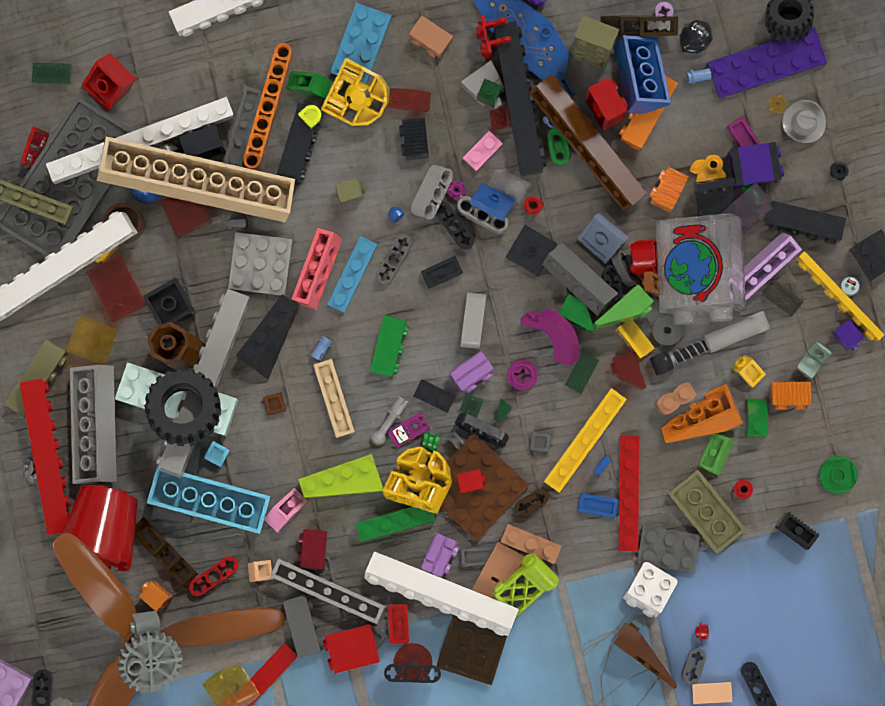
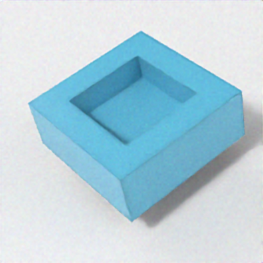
[204,441,230,467]

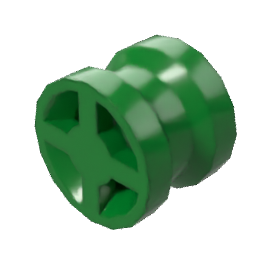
[422,431,441,452]

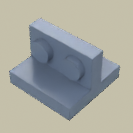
[577,213,629,264]

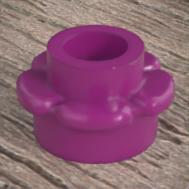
[447,181,466,200]

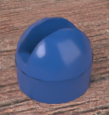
[388,207,405,223]

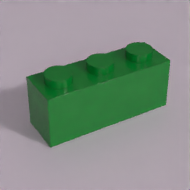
[370,315,409,378]

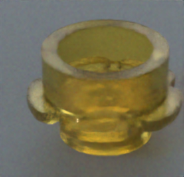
[769,94,787,113]

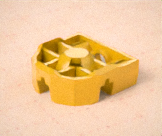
[321,58,389,126]
[383,447,452,514]

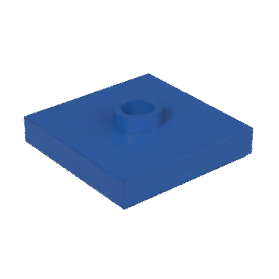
[469,183,516,221]

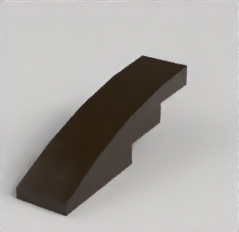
[600,15,678,37]
[135,517,198,588]

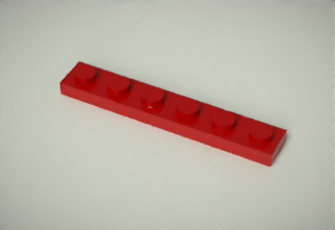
[618,435,640,551]

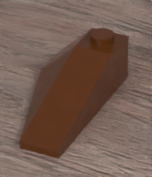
[611,622,677,689]

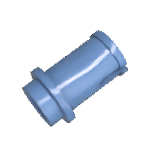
[686,68,711,85]
[311,336,332,361]

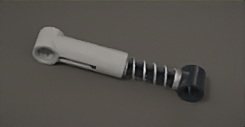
[649,311,771,376]

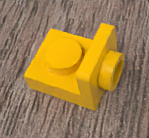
[732,355,766,388]

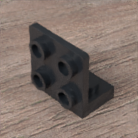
[693,176,737,220]

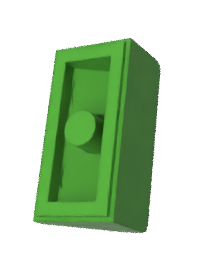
[698,433,734,476]

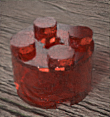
[393,642,433,680]

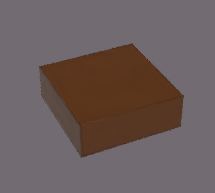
[263,392,287,416]

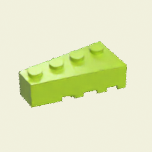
[298,454,384,498]

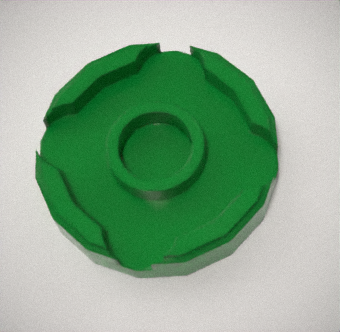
[819,456,858,494]

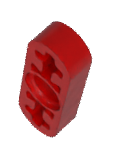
[189,556,239,596]

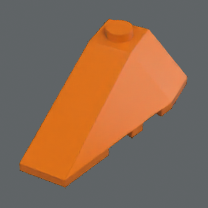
[661,384,743,443]

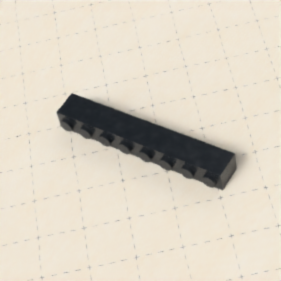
[494,21,546,177]

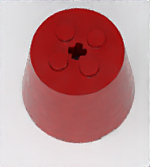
[54,485,138,572]

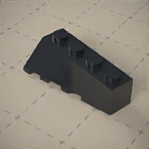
[236,294,299,380]

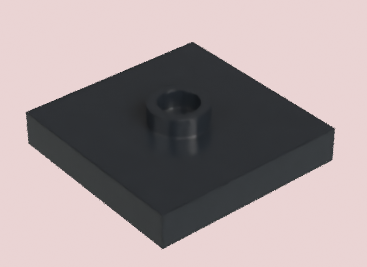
[505,224,558,277]

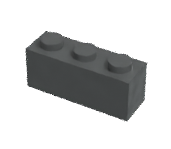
[283,595,324,658]

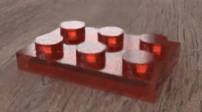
[86,254,147,323]

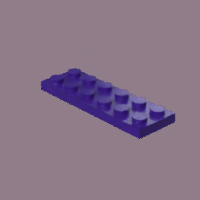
[707,27,827,99]

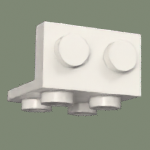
[623,562,677,618]

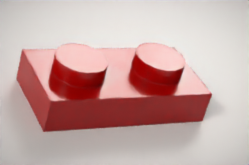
[388,604,409,644]

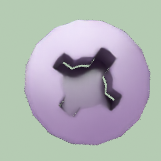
[653,2,674,16]

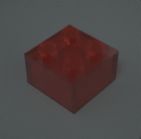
[160,197,213,239]

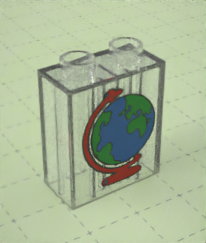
[656,213,746,325]

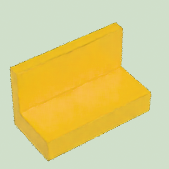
[616,320,655,360]

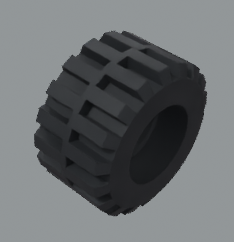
[765,0,814,43]

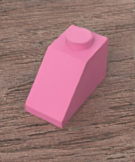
[264,488,308,533]

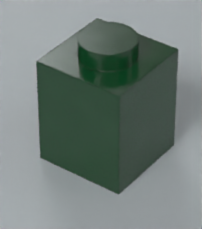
[477,78,502,107]

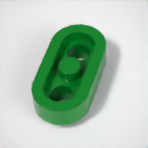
[547,127,570,166]

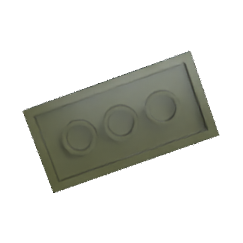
[668,470,747,554]

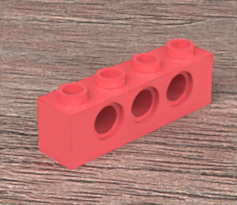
[292,228,343,310]

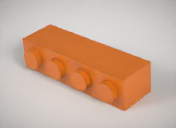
[619,76,678,152]

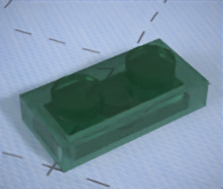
[32,63,72,84]

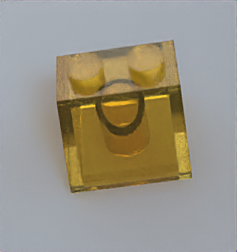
[66,315,118,365]
[202,664,260,706]

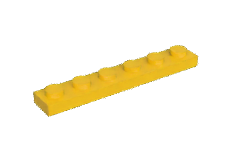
[796,251,884,342]
[544,388,627,493]

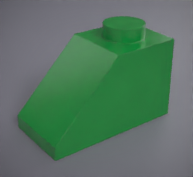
[286,71,332,99]
[559,294,594,334]
[745,398,768,438]

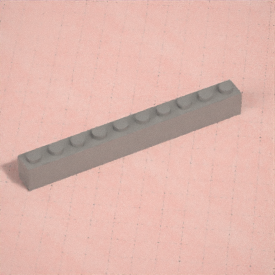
[157,289,250,479]

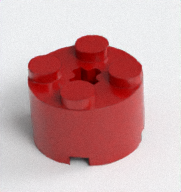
[630,238,667,278]

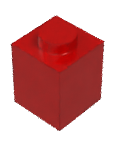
[457,469,487,494]

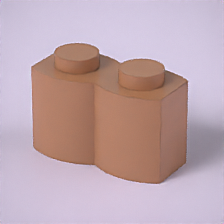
[655,383,696,416]

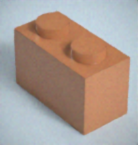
[409,16,453,59]

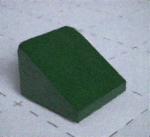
[497,398,512,423]

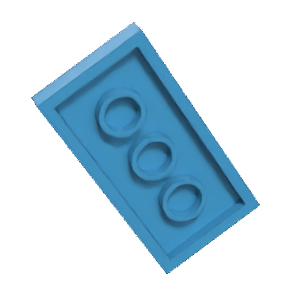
[330,3,392,85]

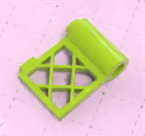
[493,553,559,617]

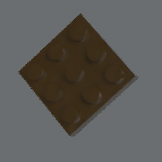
[437,615,507,685]

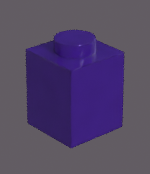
[832,320,864,351]

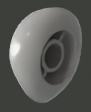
[782,100,826,143]

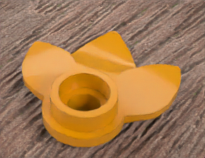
[689,155,726,182]

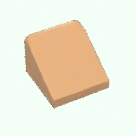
[248,560,273,582]

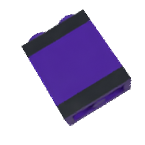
[728,142,784,189]

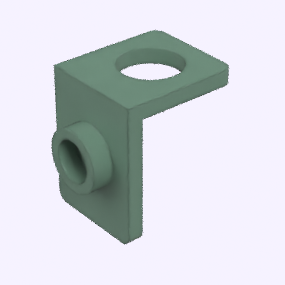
[796,342,831,379]

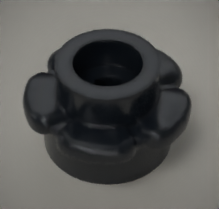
[830,162,849,181]

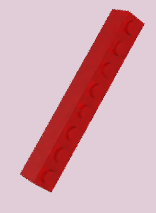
[19,378,70,535]

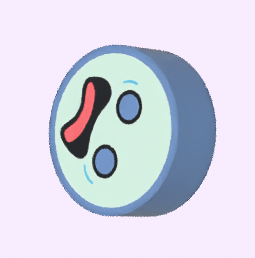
[840,277,860,296]

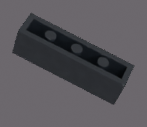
[277,103,323,185]
[764,201,847,245]

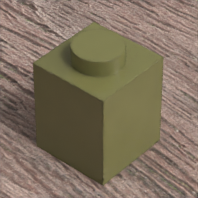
[335,178,366,205]

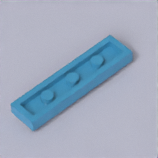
[327,236,378,313]

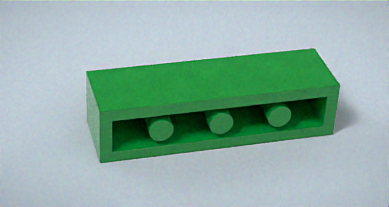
[355,507,435,542]

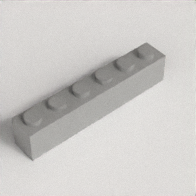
[270,559,385,624]

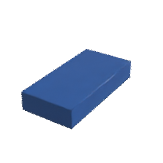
[577,493,619,519]

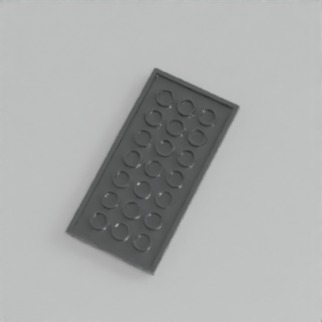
[0,97,133,256]

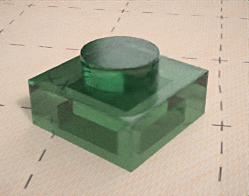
[459,393,484,418]

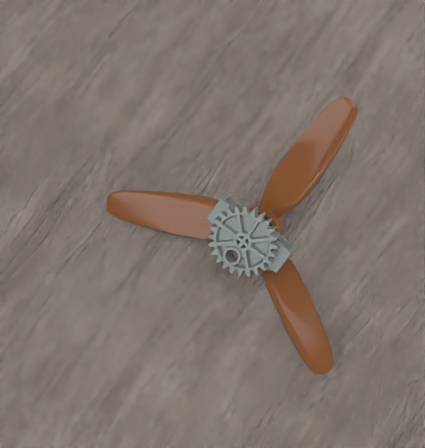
[52,533,285,706]

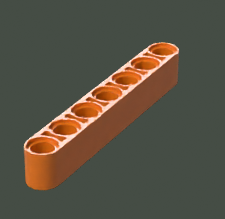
[243,43,293,171]

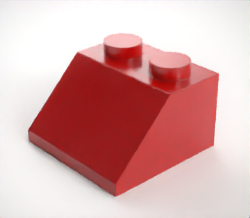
[81,53,136,111]

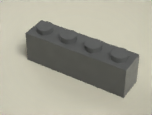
[542,243,618,316]

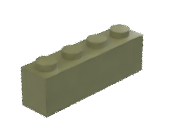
[4,340,68,417]

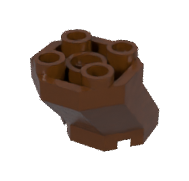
[147,322,206,371]

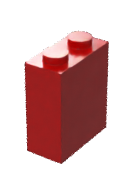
[323,624,380,674]

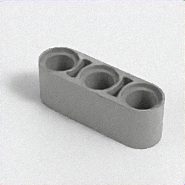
[411,165,453,219]
[457,196,508,234]
[460,292,486,349]

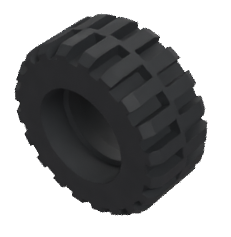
[144,368,221,446]

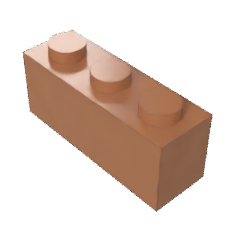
[500,524,562,564]

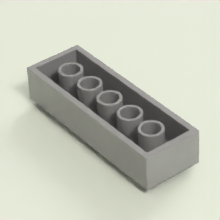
[70,365,117,484]

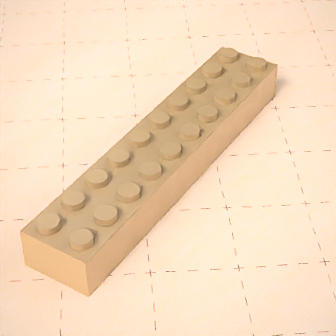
[96,137,295,222]

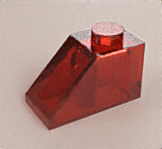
[609,351,646,390]

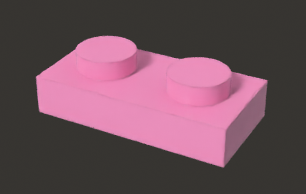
[463,131,503,172]

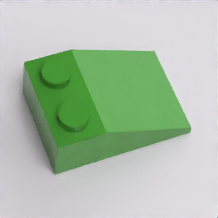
[593,284,654,330]

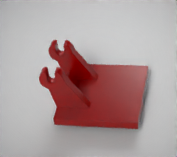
[476,15,511,61]

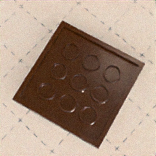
[430,433,530,541]

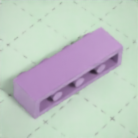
[726,232,802,301]

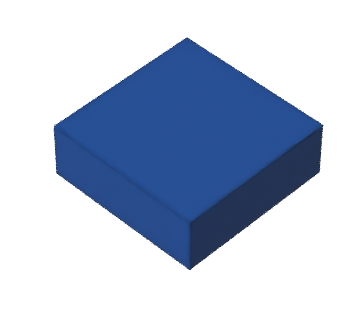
[593,456,611,476]

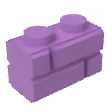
[449,351,494,393]
[421,533,459,578]

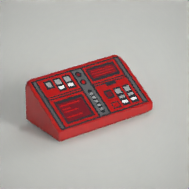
[21,126,49,167]

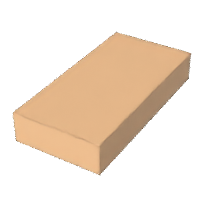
[692,682,732,704]

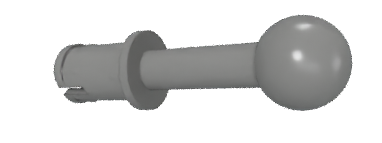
[371,395,409,446]

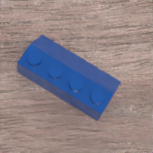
[614,35,671,114]

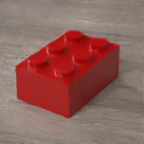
[585,77,628,132]

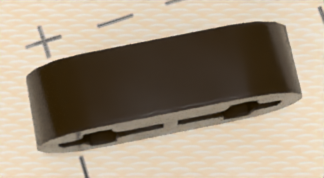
[514,490,548,517]

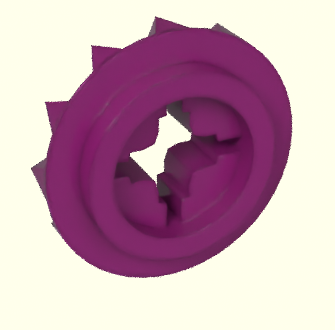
[507,360,538,390]

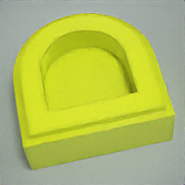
[298,105,321,129]

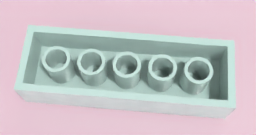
[115,362,239,437]

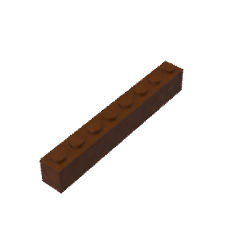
[528,74,647,211]

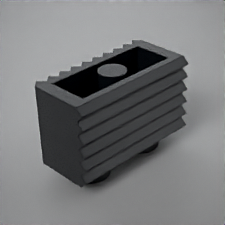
[399,118,429,160]
[775,512,819,550]

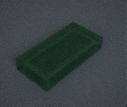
[565,351,599,394]

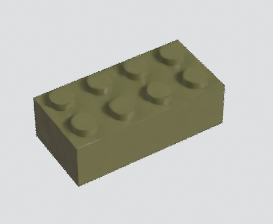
[570,16,619,68]

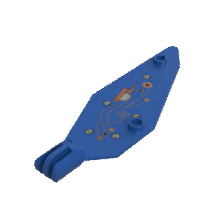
[473,0,576,97]

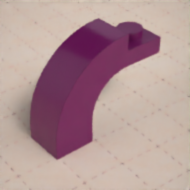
[521,308,580,366]

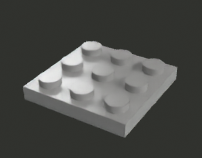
[228,233,293,296]

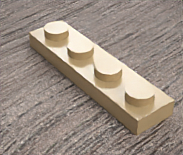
[313,359,355,438]

